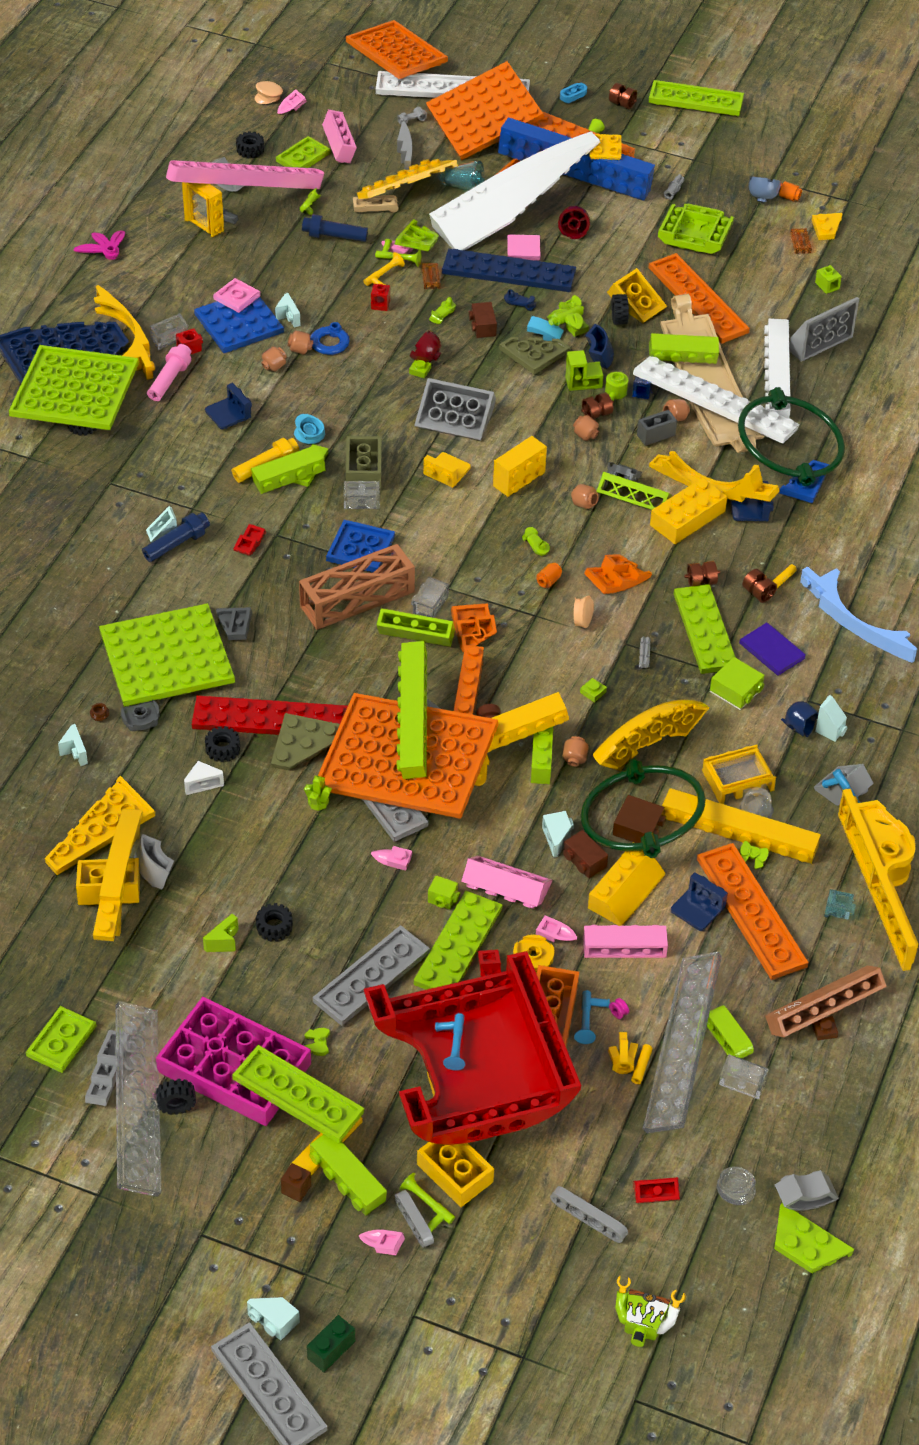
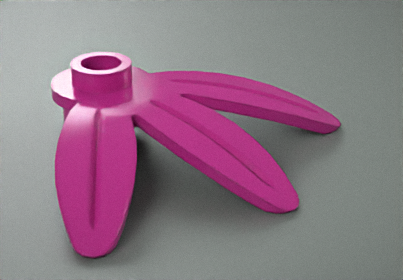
[73,230,125,260]

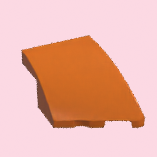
[584,554,652,594]
[451,603,497,653]

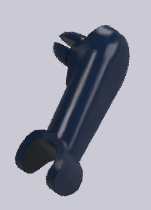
[504,289,536,311]

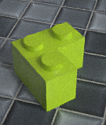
[565,350,603,391]

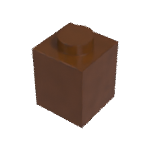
[281,1163,311,1203]

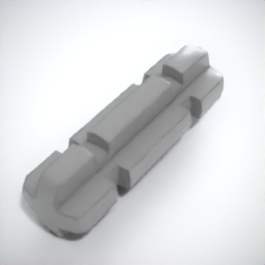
[639,636,651,668]

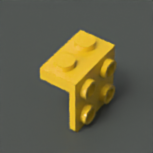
[589,134,621,160]
[423,452,471,488]

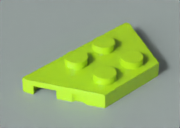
[395,219,439,251]
[774,1203,854,1273]

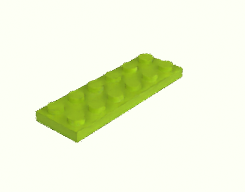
[649,80,744,116]
[674,584,736,674]
[413,890,502,990]
[232,1045,364,1143]

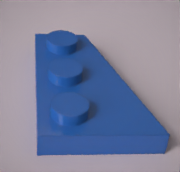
[779,460,829,503]

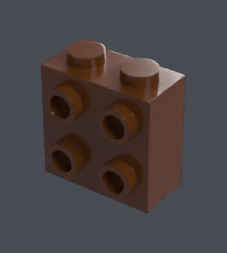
[613,795,666,843]

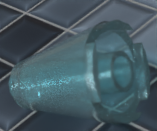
[439,160,485,191]

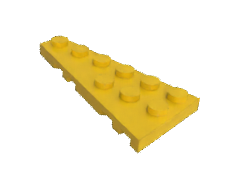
[357,159,458,199]
[45,776,155,875]

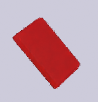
[633,1177,680,1203]

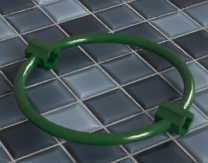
[738,387,845,486]
[581,759,706,858]

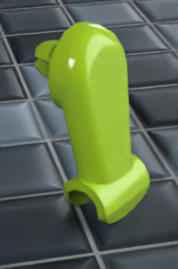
[300,188,321,215]
[429,297,456,324]
[522,527,550,556]

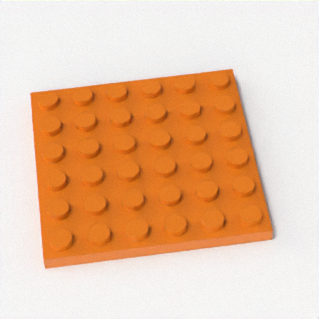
[426,61,545,161]

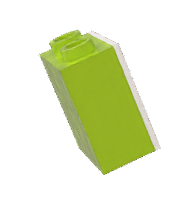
[710,657,765,710]

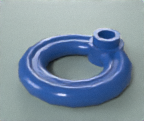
[310,322,350,355]

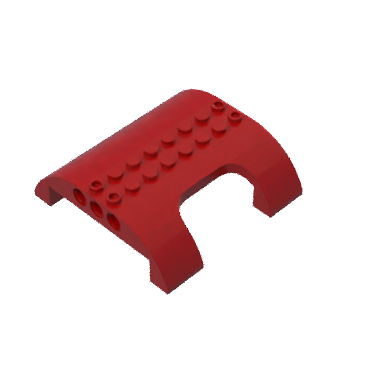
[363,951,581,1145]

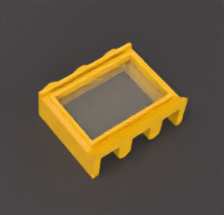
[182,182,224,238]
[702,745,776,804]

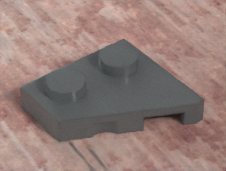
[216,607,252,640]

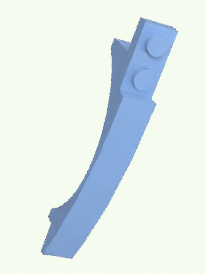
[800,567,917,663]

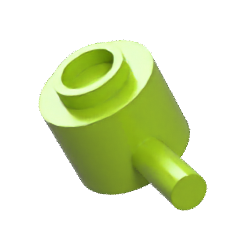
[605,372,628,401]

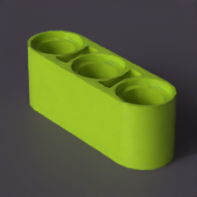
[703,1005,754,1062]

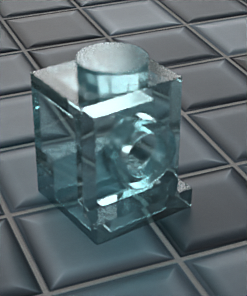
[824,889,856,920]

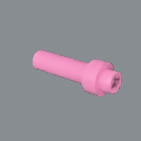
[147,344,191,401]

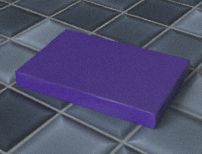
[739,622,806,676]

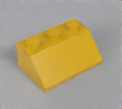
[76,858,140,905]

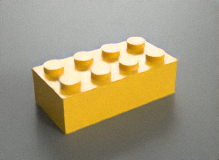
[650,478,727,544]

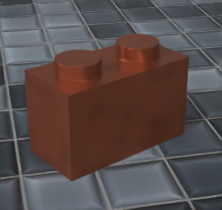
[469,302,497,338]
[563,830,608,878]

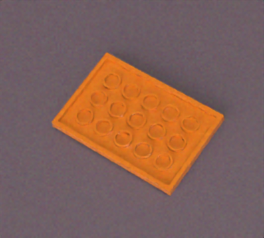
[346,20,448,79]

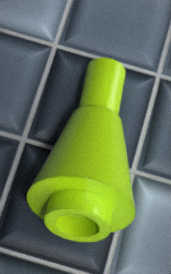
[588,119,605,134]

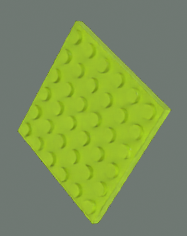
[9,345,139,430]
[99,603,235,707]

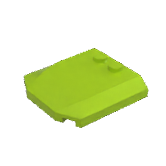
[658,204,734,254]

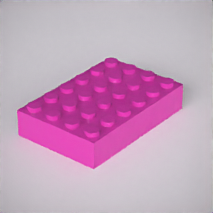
[156,996,311,1126]

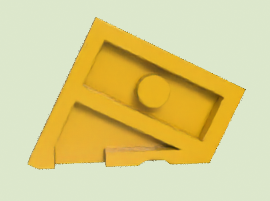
[811,213,843,240]

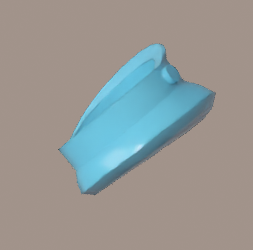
[294,414,326,444]

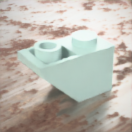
[247,1297,300,1341]

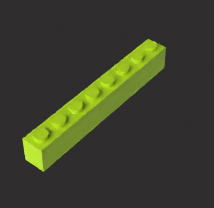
[397,641,427,779]

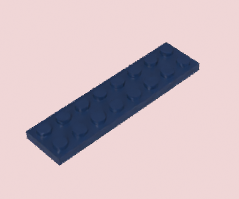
[442,248,576,292]

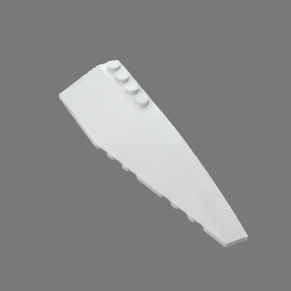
[429,132,600,251]

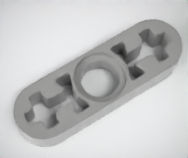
[395,1190,434,1248]

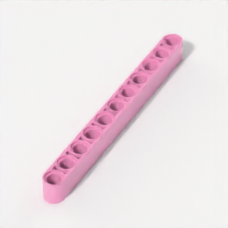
[166,160,324,189]

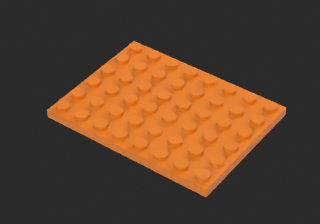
[318,693,499,819]

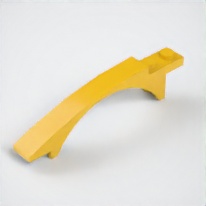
[94,285,155,380]
[649,451,780,502]
[93,809,143,941]

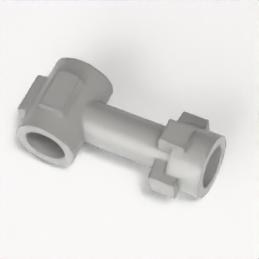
[397,107,427,124]

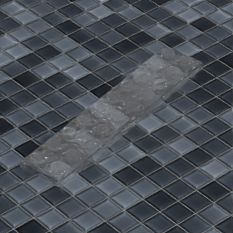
[643,951,722,1133]
[115,1001,161,1197]

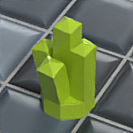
[304,775,332,811]

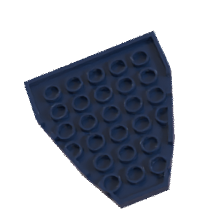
[0,322,130,384]

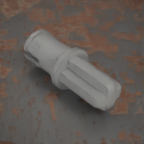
[664,174,684,200]

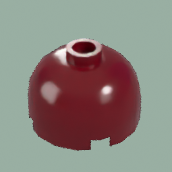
[558,206,590,239]
[410,329,441,363]

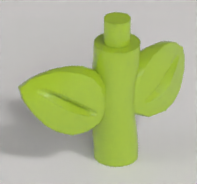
[547,305,583,330]

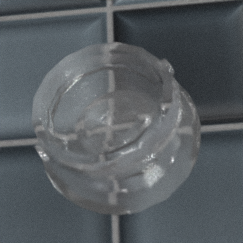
[739,787,774,819]
[716,1167,756,1205]

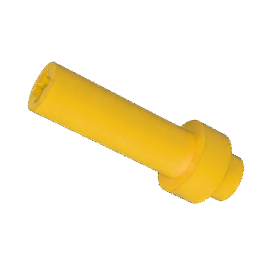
[231,438,300,483]

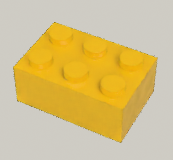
[493,436,547,497]
[417,1142,494,1207]

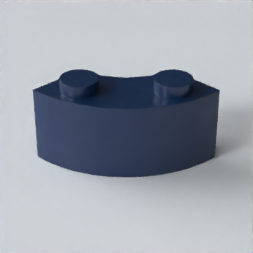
[585,324,614,369]

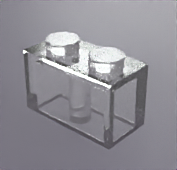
[150,313,188,350]
[344,481,380,509]
[411,577,449,618]
[719,1054,769,1099]

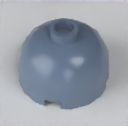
[749,177,781,202]

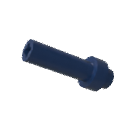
[302,214,368,242]
[142,512,210,562]

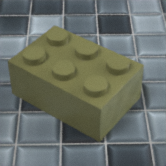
[346,436,382,489]

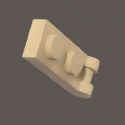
[353,195,399,213]

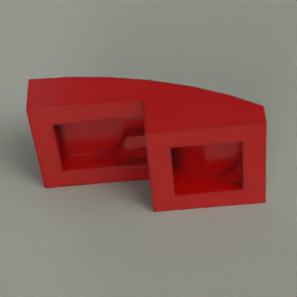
[233,524,266,556]
[478,949,501,977]

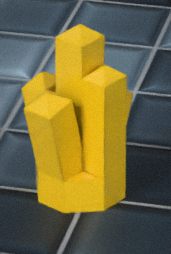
[608,1032,638,1074]

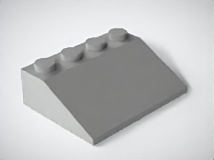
[789,297,859,362]
[414,378,496,441]

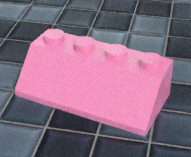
[461,856,552,908]

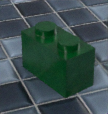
[307,1315,356,1373]

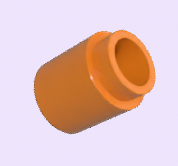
[779,181,802,201]
[536,563,562,588]

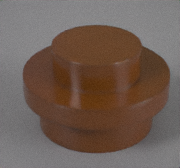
[90,703,109,721]

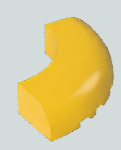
[593,699,709,771]

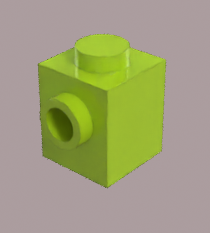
[815,265,842,294]
[428,876,460,910]

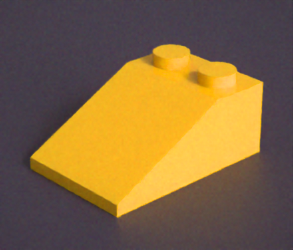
[607,268,667,323]

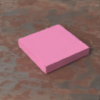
[507,235,540,261]
[213,278,261,313]

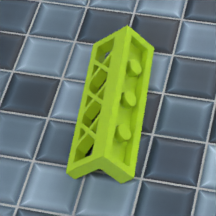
[597,472,672,510]

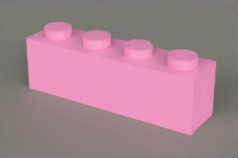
[322,109,357,163]
[583,925,668,958]

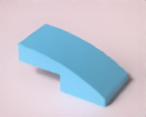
[527,316,564,341]

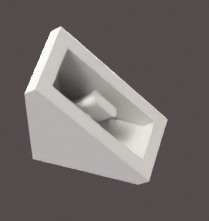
[184,761,224,795]

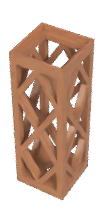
[299,544,415,630]

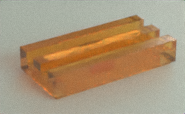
[790,228,812,254]
[422,263,441,289]

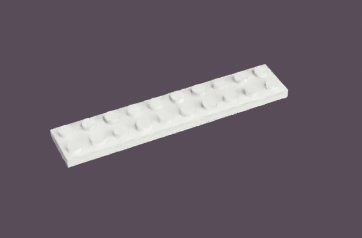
[376,71,530,98]
[633,356,799,444]

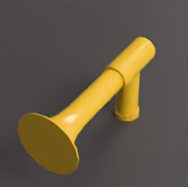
[363,252,405,286]

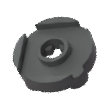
[607,462,642,481]
[121,700,160,731]

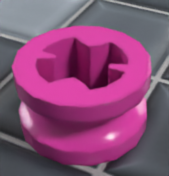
[609,998,629,1019]

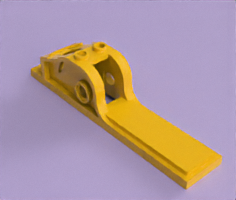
[838,789,918,971]

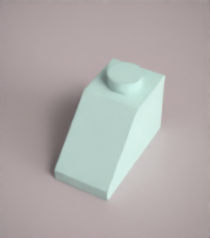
[815,695,847,742]
[542,811,574,858]

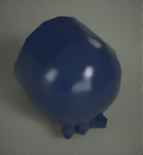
[781,701,819,737]

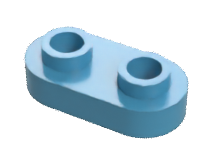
[560,83,587,103]

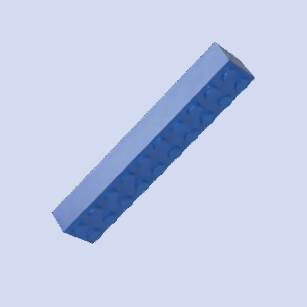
[498,117,655,200]

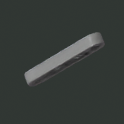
[550,1186,628,1243]

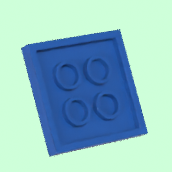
[326,520,395,572]

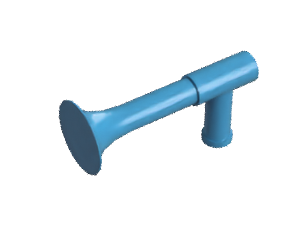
[822,769,861,803]
[574,990,610,1044]
[435,1013,465,1070]

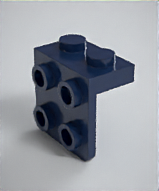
[205,382,252,429]
[731,481,774,521]
[671,872,728,931]

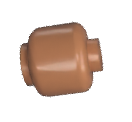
[287,330,313,354]
[261,346,287,372]
[663,399,690,422]
[573,415,599,441]
[571,484,599,509]
[562,736,589,767]

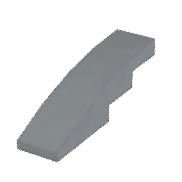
[397,121,412,170]
[85,1030,129,1106]

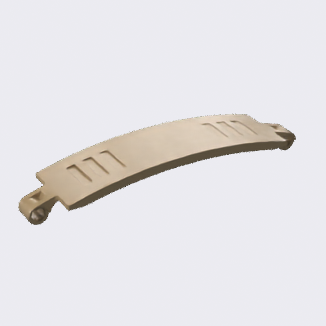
[660,294,764,453]

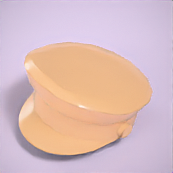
[254,81,283,104]
[574,596,594,628]

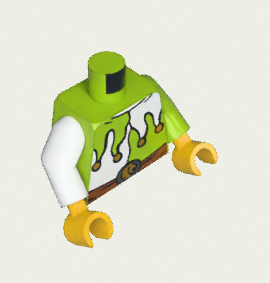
[615,1276,686,1347]

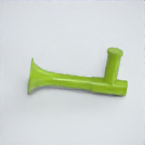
[375,239,422,267]
[400,1173,455,1233]

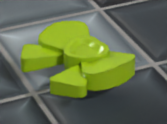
[558,295,584,310]
[740,841,769,870]
[304,1028,330,1056]

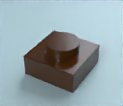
[812,1016,838,1041]

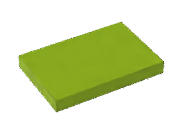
[276,136,331,168]
[26,1006,97,1073]

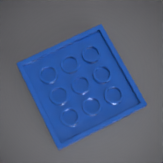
[194,297,284,353]

